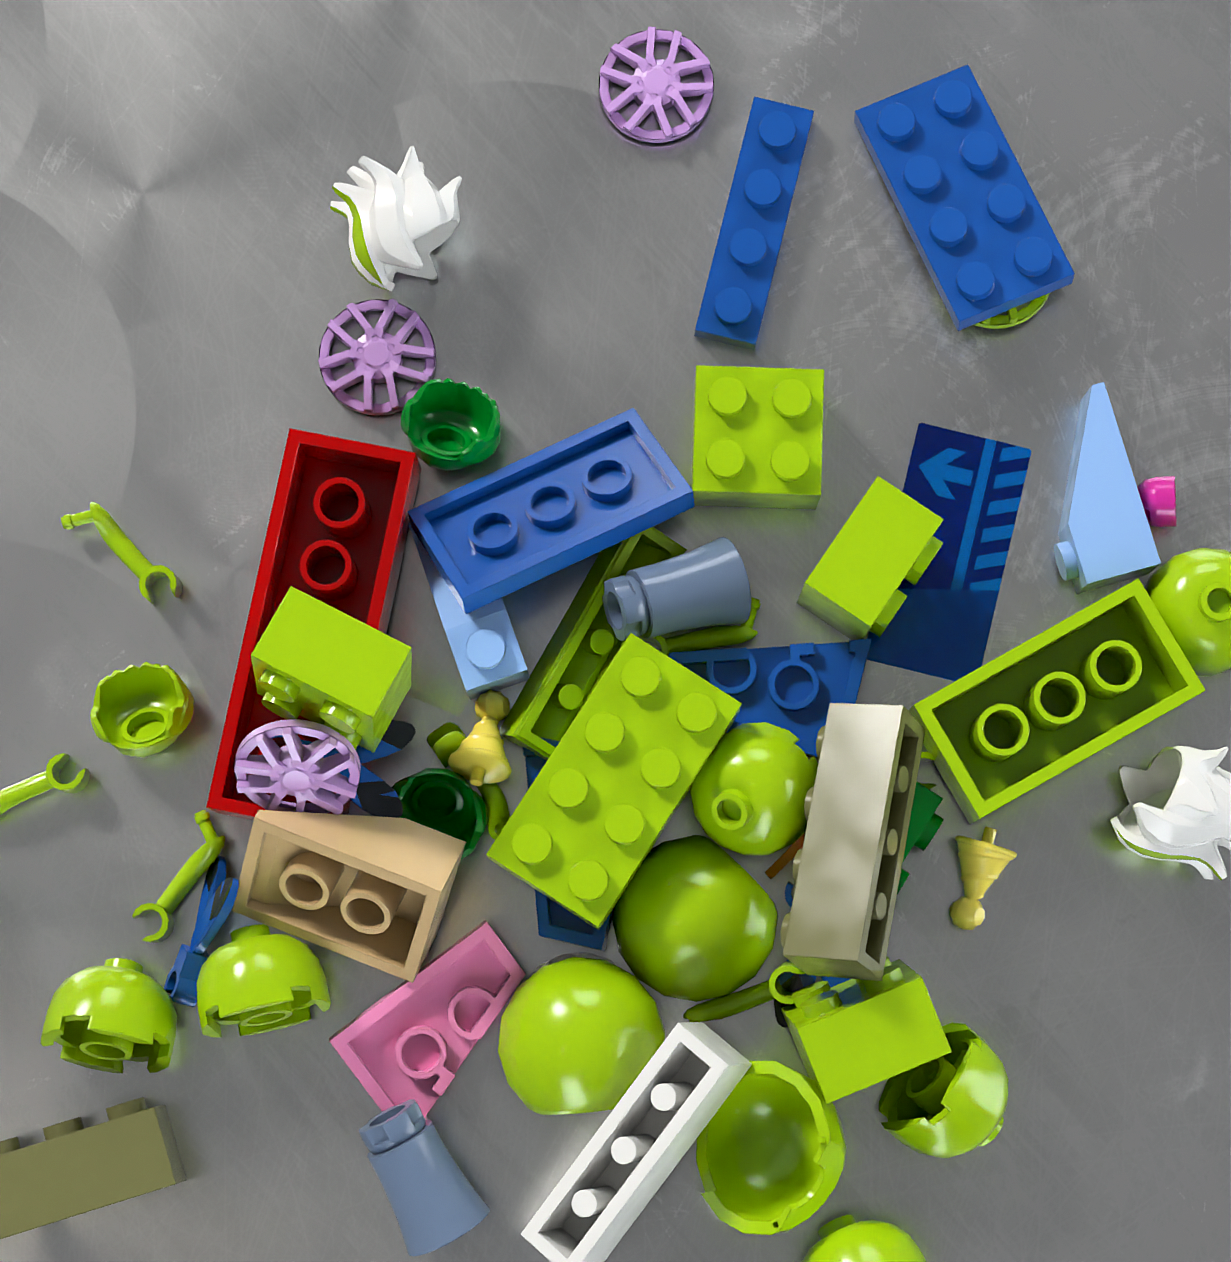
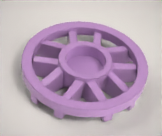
[599,27,714,143]
[318,299,436,416]
[234,719,361,815]

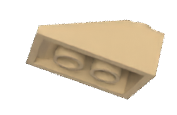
[232,810,466,983]

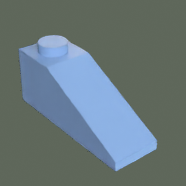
[1054,382,1161,594]
[409,524,530,700]

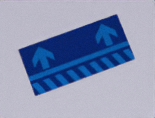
[867,423,1031,681]

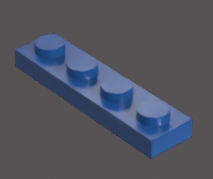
[694,96,814,351]

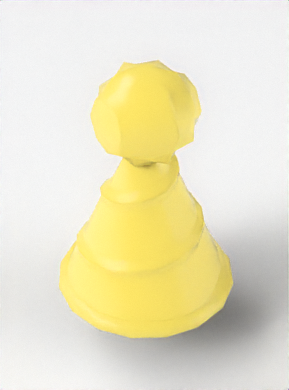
[448,689,512,786]
[949,826,1017,930]

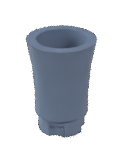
[602,537,751,641]
[359,1099,490,1256]

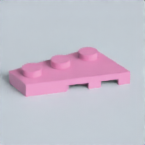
[329,920,526,1118]

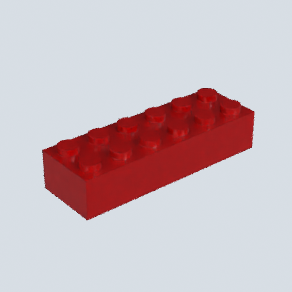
[206,428,422,820]

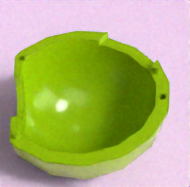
[612,835,778,1002]
[498,957,665,1115]
[696,1061,846,1235]

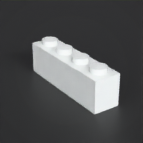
[521,1022,752,1262]

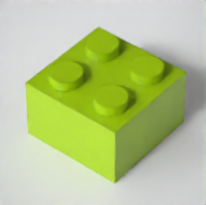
[691,365,824,510]
[797,476,944,640]
[251,586,412,753]
[781,956,952,1104]

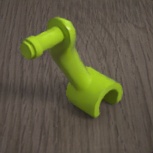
[61,502,182,604]
[639,597,761,656]
[427,722,510,840]
[0,753,90,815]
[132,809,225,943]
[683,961,805,1022]

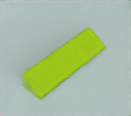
[499,527,687,760]

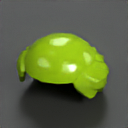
[90,661,195,758]

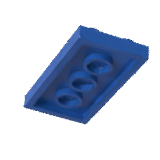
[854,64,1075,331]
[407,408,695,614]

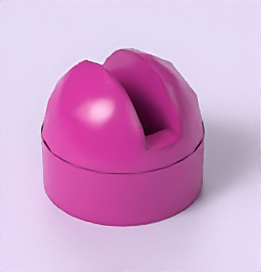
[1137,476,1177,527]

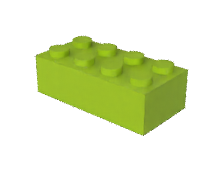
[908,578,1206,824]
[486,633,742,930]

